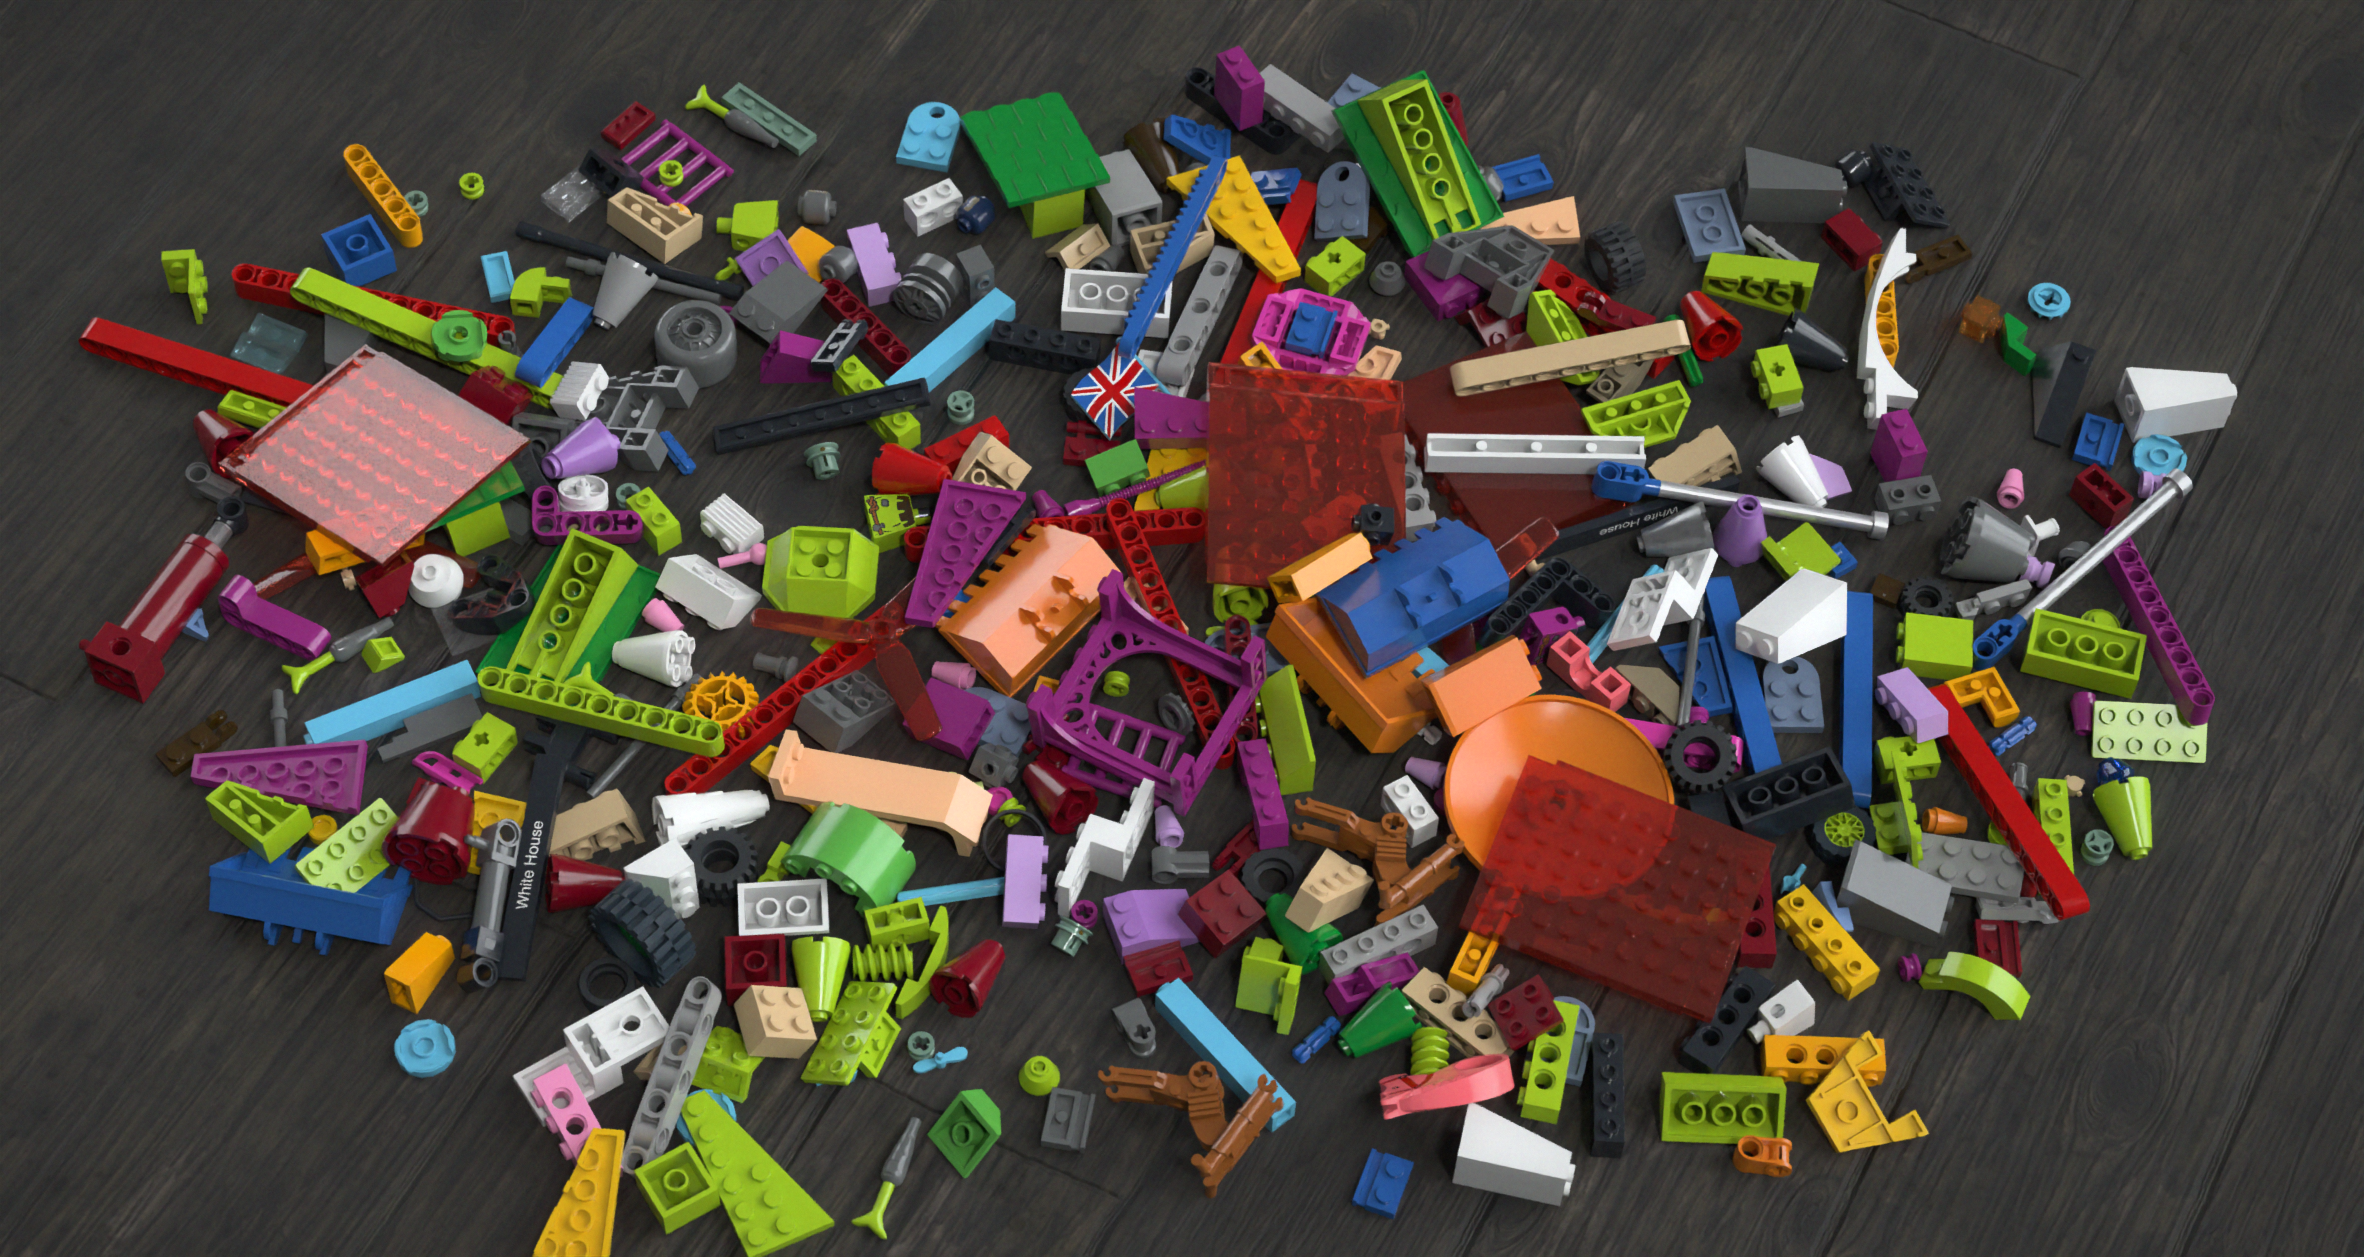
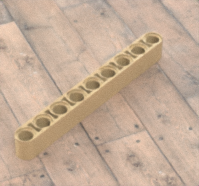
[1450,320,1691,396]

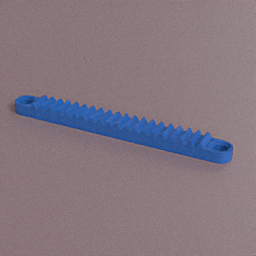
[1118,155,1228,360]

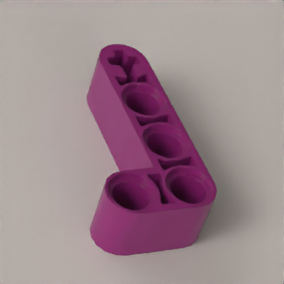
[532,486,644,545]
[218,575,332,661]

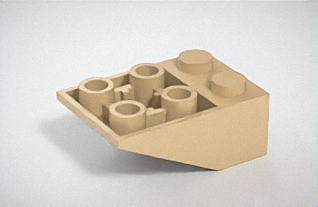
[952,432,1032,491]

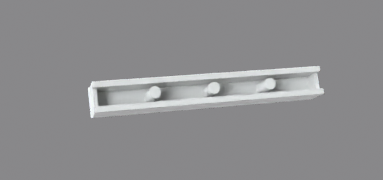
[1424,433,1646,474]

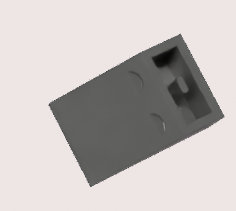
[793,670,898,753]

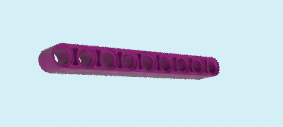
[2102,526,2215,725]

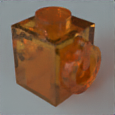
[1959,295,2003,344]

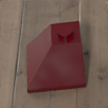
[355,550,415,618]

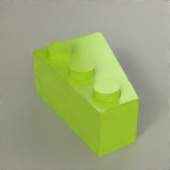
[205,780,314,864]

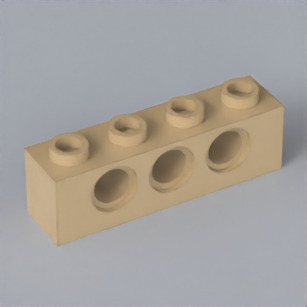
[1401,967,1514,1058]

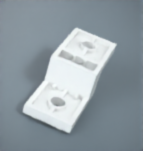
[1607,548,1718,651]
[1055,778,1155,918]
[513,986,669,1127]

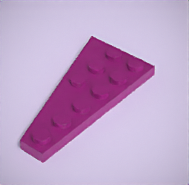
[905,479,1026,628]
[191,740,368,815]

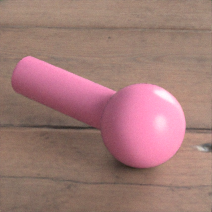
[717,543,767,569]

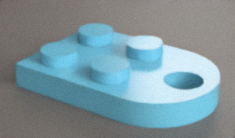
[896,102,960,172]

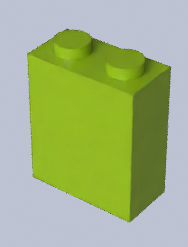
[1895,612,1973,680]

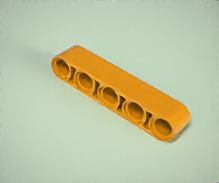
[343,144,423,248]
[1864,254,1899,368]

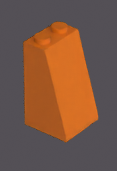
[1420,635,1542,737]

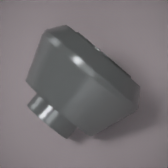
[1369,262,1405,296]
[2058,541,2094,576]

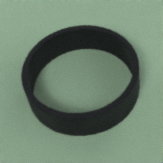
[982,809,1047,873]

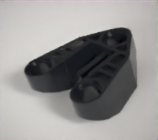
[448,554,535,635]

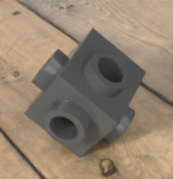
[969,743,1019,788]

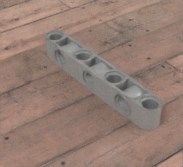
[1157,245,1243,386]
[621,976,722,1179]

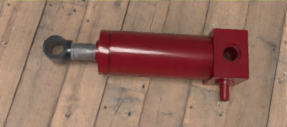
[79,496,249,704]

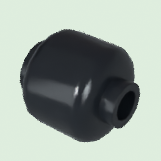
[1834,149,1874,188]

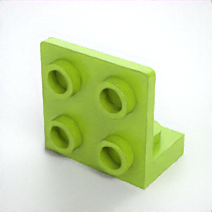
[161,249,208,324]
[1761,522,1841,581]
[1236,955,1303,1035]
[691,1026,765,1103]

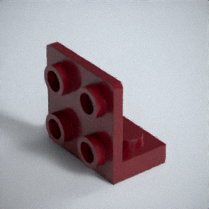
[1455,295,1529,356]
[1488,974,1564,1051]

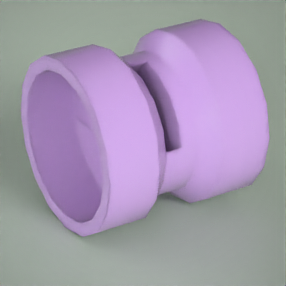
[2138,471,2167,499]
[2019,555,2055,589]

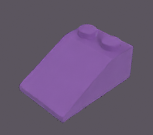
[1103,889,1201,965]

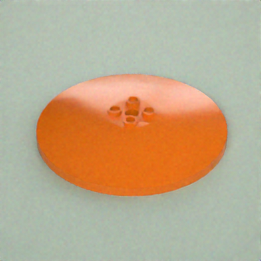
[1443,695,1674,905]

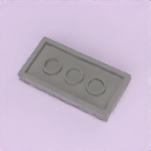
[1905,832,2025,904]

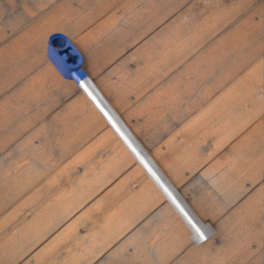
[1591,461,1889,540]
[1972,468,2193,671]

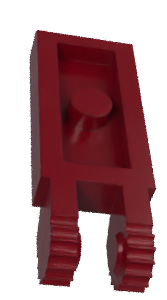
[1577,291,1656,332]
[1212,820,1261,878]

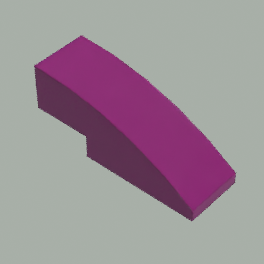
[1325,952,1420,1016]

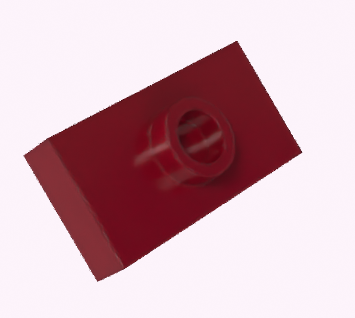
[601,101,656,150]

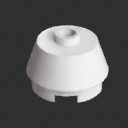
[408,554,463,609]

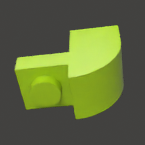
[510,268,572,318]

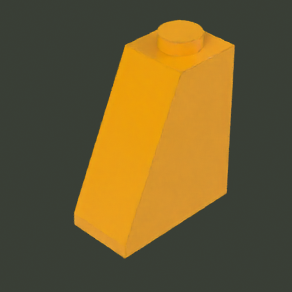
[384,932,455,1014]

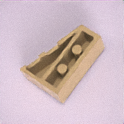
[1648,425,1742,486]

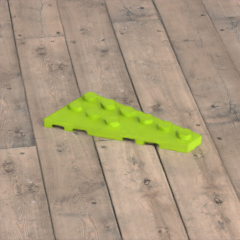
[680,1090,834,1257]

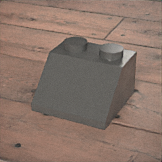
[509,412,575,479]

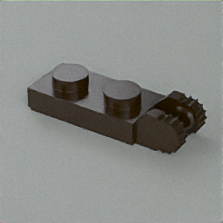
[1905,234,1973,284]
[155,710,238,777]

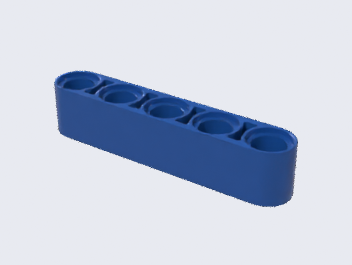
[515,297,594,388]

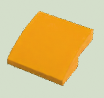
[788,226,835,283]

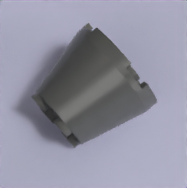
[1939,496,2035,583]

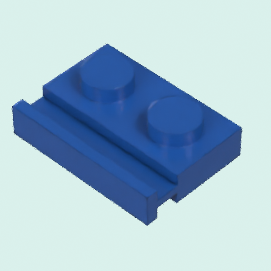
[1492,154,1554,202]
[1251,168,1302,205]
[1285,302,1338,359]
[2072,413,2124,471]
[1352,1148,1414,1220]

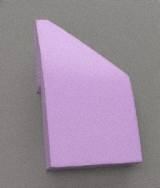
[1809,454,1852,500]

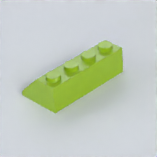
[2020,608,2147,699]
[1255,665,1316,795]
[1660,1072,1786,1144]

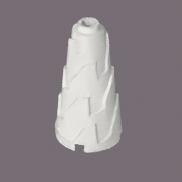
[652,790,770,849]

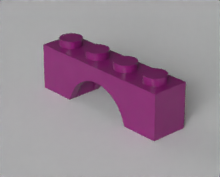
[1237,739,1289,850]

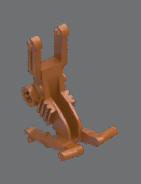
[1291,797,1464,927]
[1098,1061,1284,1198]

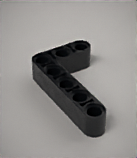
[1185,67,1321,155]
[1478,557,1615,648]

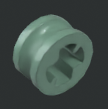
[404,190,429,217]
[616,483,640,510]
[908,1031,935,1062]

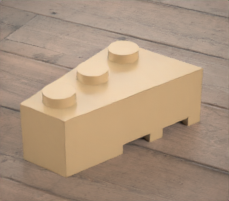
[607,187,703,264]
[1130,213,1214,274]

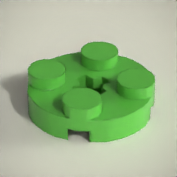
[432,310,487,362]

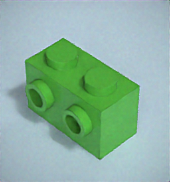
[1085,439,1150,497]

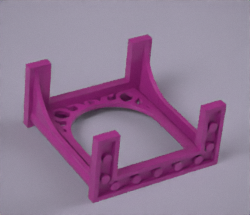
[1026,569,1267,817]

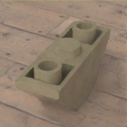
[1586,359,1654,403]
[1615,665,1679,726]

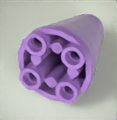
[541,417,621,479]
[1712,495,1767,567]

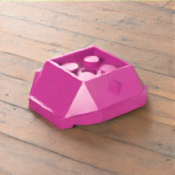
[1251,288,1371,390]

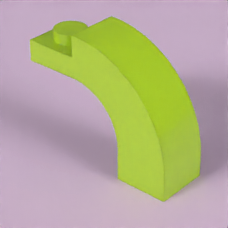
[1919,952,2030,1020]

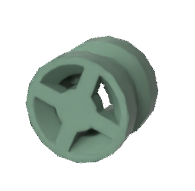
[947,390,975,425]
[2080,830,2114,866]

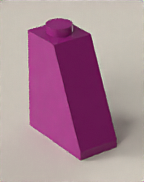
[760,330,833,384]

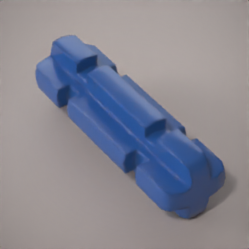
[659,431,696,475]
[1988,716,2037,756]
[1292,1016,1341,1064]

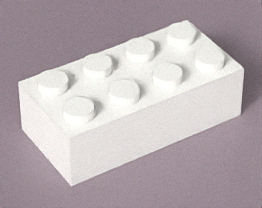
[1061,268,1172,338]

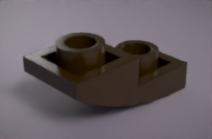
[1348,203,1393,255]

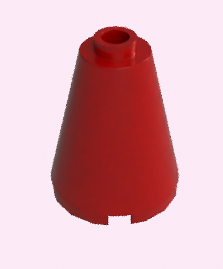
[1680,291,1743,361]
[872,443,952,496]

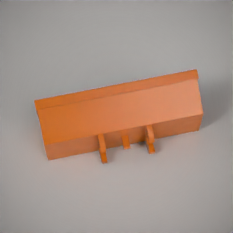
[935,524,1121,698]
[1266,597,1438,753]

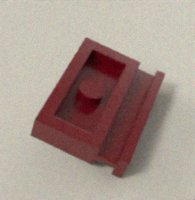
[1973,919,2023,978]
[1123,940,1193,997]

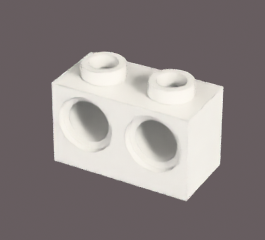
[904,178,963,237]
[1381,775,1439,848]

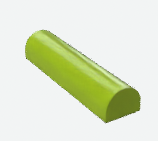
[218,390,330,447]

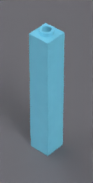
[885,287,1015,392]
[303,660,481,745]
[1155,978,1296,1133]

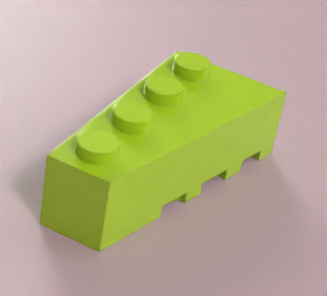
[1701,252,1819,316]

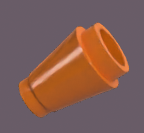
[1922,807,1967,835]

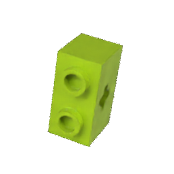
[1305,236,1366,296]
[1751,344,1803,409]
[625,487,682,556]
[452,712,518,784]
[1872,736,1941,784]
[864,897,930,953]

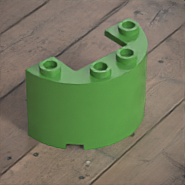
[780,801,916,919]

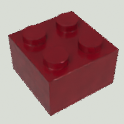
[456,365,534,431]
[1178,869,1267,959]
[725,933,787,1006]

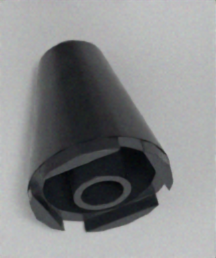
[1773,308,1849,372]

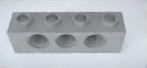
[1372,434,1436,542]
[1319,905,1438,985]

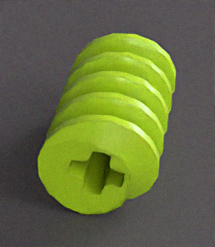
[853,943,913,982]
[1410,1027,1449,1075]

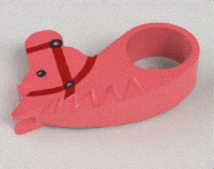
[1379,1054,1514,1120]

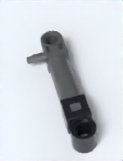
[457,818,521,993]

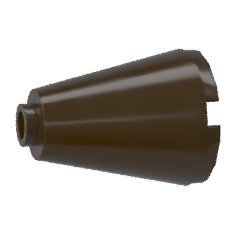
[1122,118,1180,193]

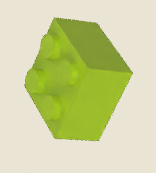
[634,1141,720,1234]

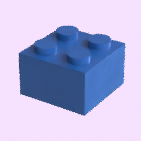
[321,214,397,286]

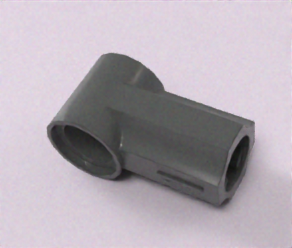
[185,462,242,503]
[1151,846,1209,884]

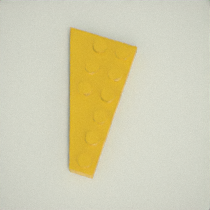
[1167,156,1301,283]
[532,1128,625,1257]

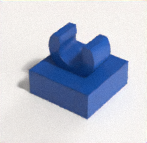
[1828,542,1858,579]

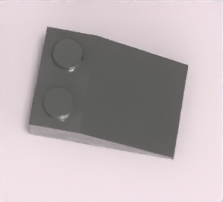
[729,260,828,346]

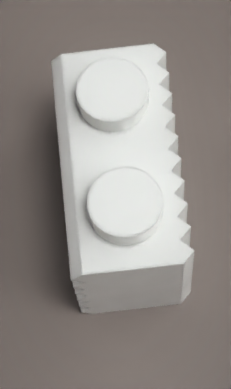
[550,362,609,421]
[700,494,764,554]

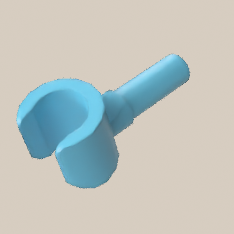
[1780,864,1806,894]

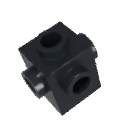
[1351,503,1394,546]

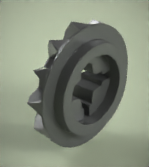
[1158,693,1195,736]

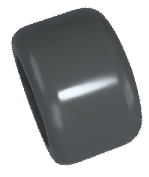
[654,300,738,389]

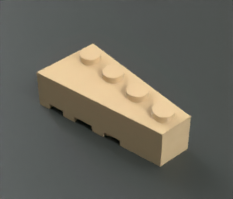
[521,789,645,861]
[1285,848,1374,933]

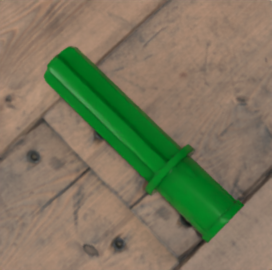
[1663,314,1703,387]

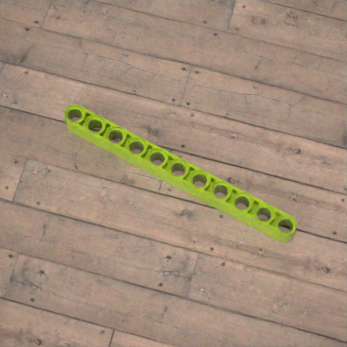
[290,268,564,410]

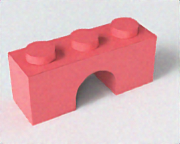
[1547,631,1631,712]

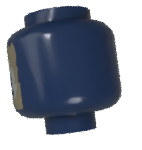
[956,195,995,235]

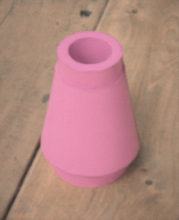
[1997,469,2024,509]
[642,598,684,632]
[932,661,976,690]

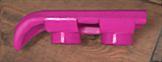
[412,751,483,793]

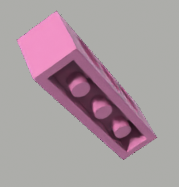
[530,1064,623,1177]

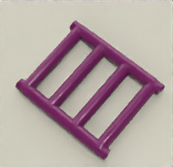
[621,119,734,206]
[1061,703,1186,808]

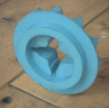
[2027,283,2070,320]

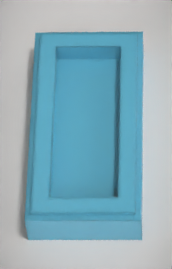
[480,251,514,303]

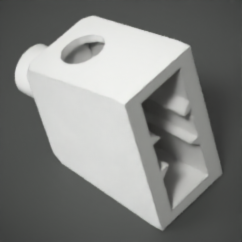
[1747,980,1815,1044]

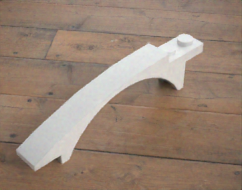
[1857,228,1918,430]

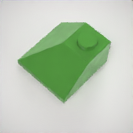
[927,1089,1001,1178]

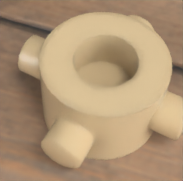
[1369,319,1390,339]
[340,567,356,591]
[2064,775,2085,797]

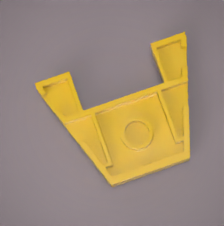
[1134,448,1242,511]
[1806,1030,1929,1153]

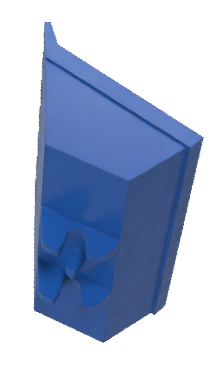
[1316,517,1510,679]
[209,847,413,956]

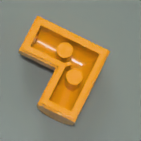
[1944,667,2020,728]

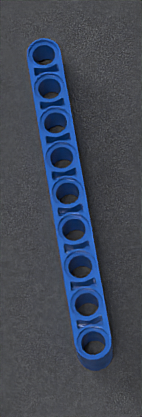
[1703,576,1782,776]
[1839,591,1873,808]

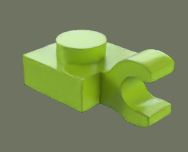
[757,842,791,883]

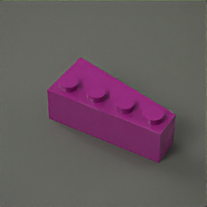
[1134,387,1245,449]

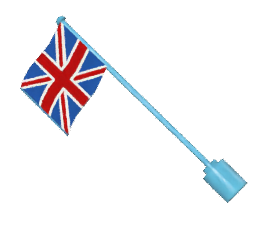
[1071,337,1279,512]

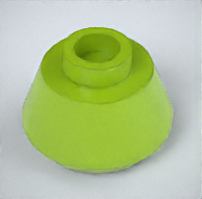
[1019,1056,1060,1096]

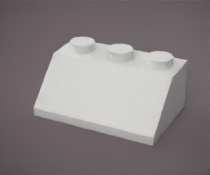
[655,554,762,630]
[624,838,700,919]
[738,879,829,936]

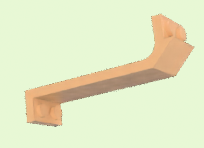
[768,729,993,857]

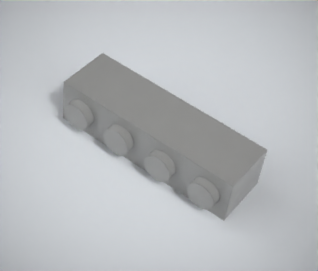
[1260,64,1345,153]

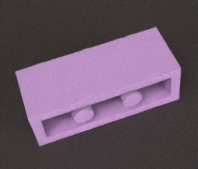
[847,223,902,307]
[1875,667,1948,744]
[1002,835,1048,929]

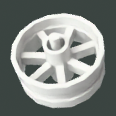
[558,475,608,512]

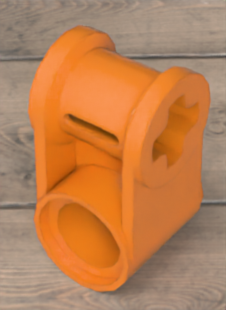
[1732,1135,1792,1177]

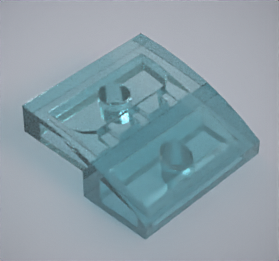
[230,313,308,375]

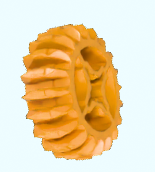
[682,671,759,740]

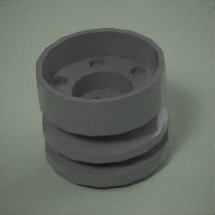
[893,253,964,325]

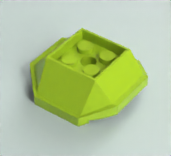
[762,526,880,627]

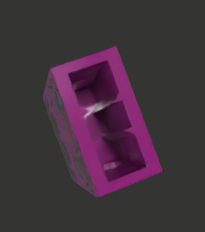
[1519,607,1586,666]

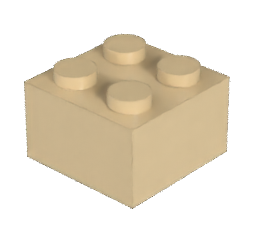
[734,985,817,1059]

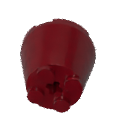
[381,781,475,885]

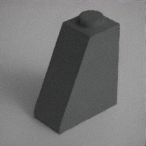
[324,313,380,385]

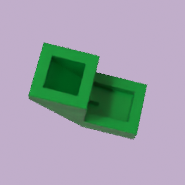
[1999,312,2036,377]

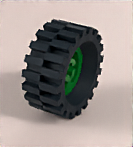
[589,879,696,988]

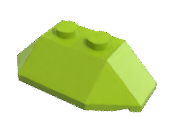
[1526,289,1600,385]
[1581,380,1691,448]

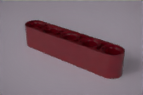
[821,278,911,377]
[1223,615,1258,753]

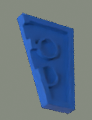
[1164,115,1231,165]
[1659,636,1733,717]

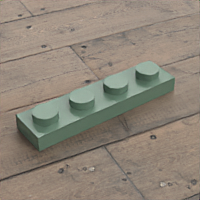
[722,83,817,156]

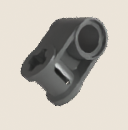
[1111,998,1156,1058]

